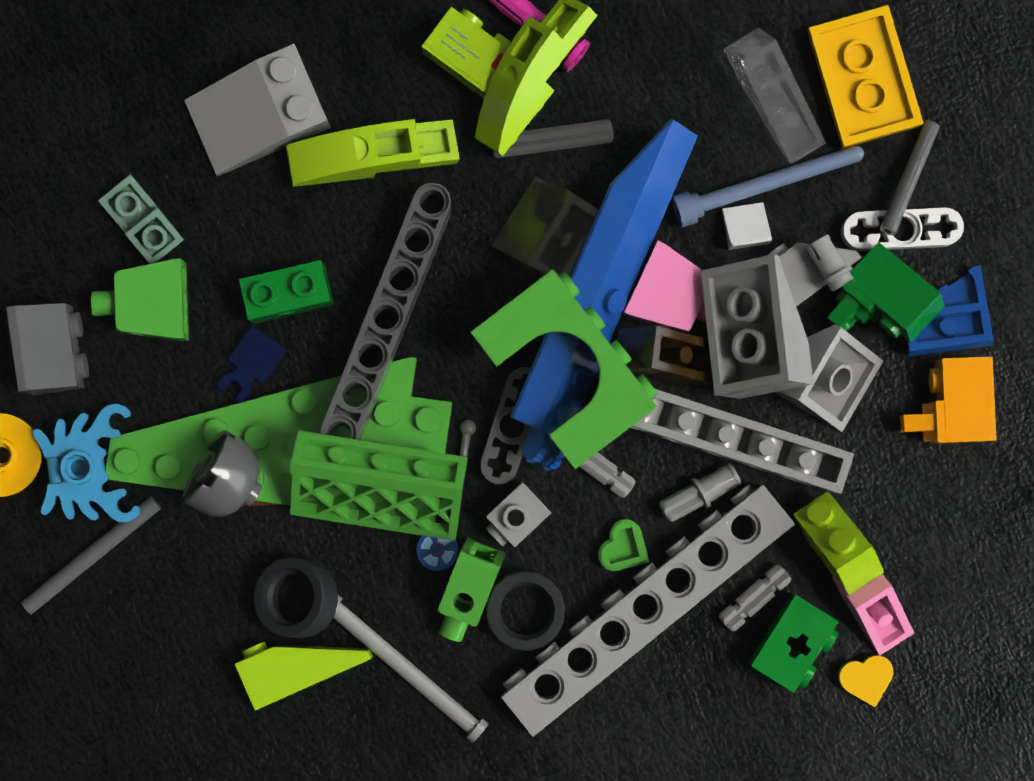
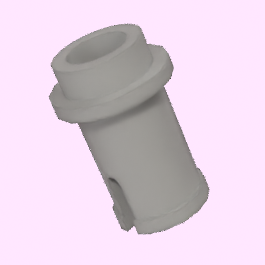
[805,235,854,291]

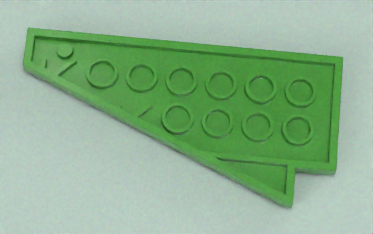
[105,357,452,522]

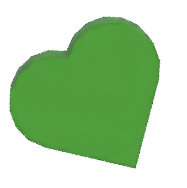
[598,519,649,571]

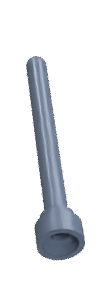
[671,146,864,228]

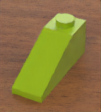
[235,641,374,710]

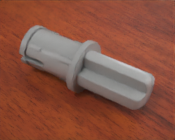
[659,462,742,522]

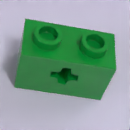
[239,260,334,324]
[747,593,839,693]

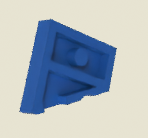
[906,266,994,356]

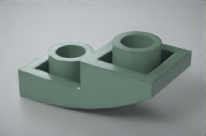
[98,174,184,264]

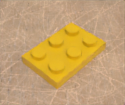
[807,5,924,149]

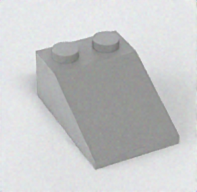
[184,44,331,176]
[701,254,814,399]

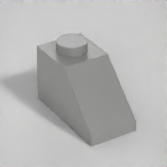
[768,243,862,306]

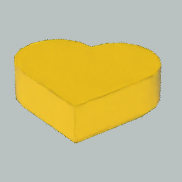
[838,655,893,707]

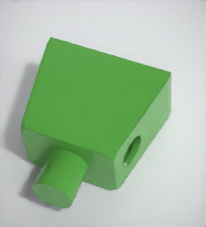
[91,259,189,341]
[437,538,505,642]

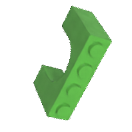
[471,270,658,469]

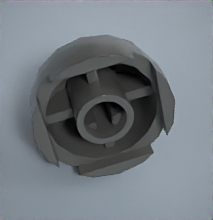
[182,430,262,517]

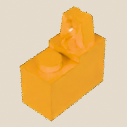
[900,357,997,444]

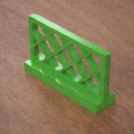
[290,430,468,541]

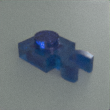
[218,326,287,403]

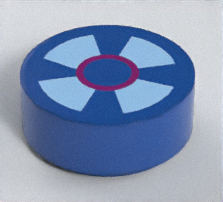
[417,536,459,571]

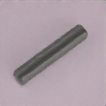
[492,120,613,158]

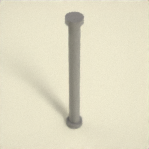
[333,595,488,743]

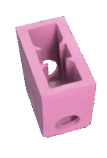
[622,241,706,334]

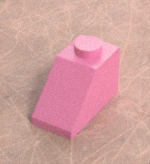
[832,574,914,655]

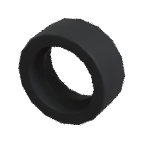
[253,557,338,638]
[486,570,565,651]

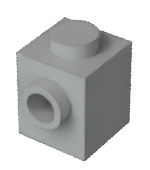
[486,482,551,547]

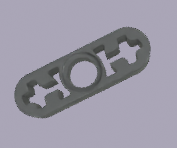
[481,367,531,484]

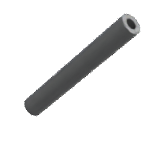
[880,120,940,236]

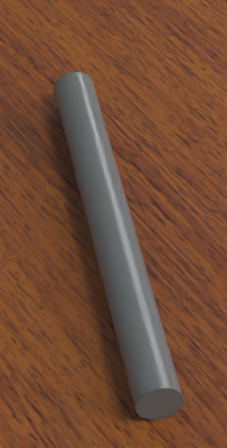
[21,496,161,615]

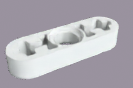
[841,208,964,251]

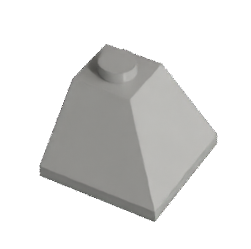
[775,325,883,432]

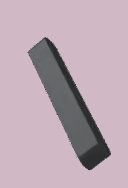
[320,183,451,440]

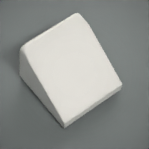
[722,202,772,250]

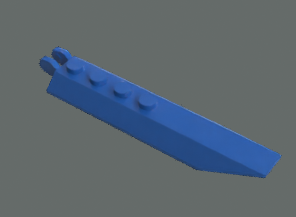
[510,119,698,471]

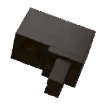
[609,326,713,386]

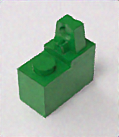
[827,242,945,343]

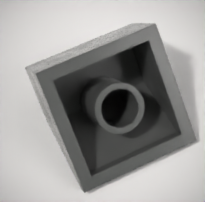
[6,303,89,395]

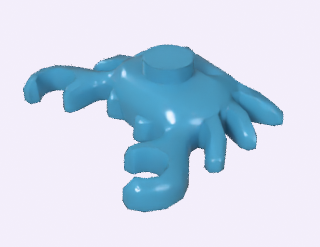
[33,404,141,522]

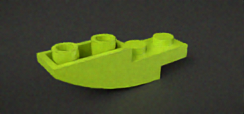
[475,0,597,156]
[286,119,460,187]

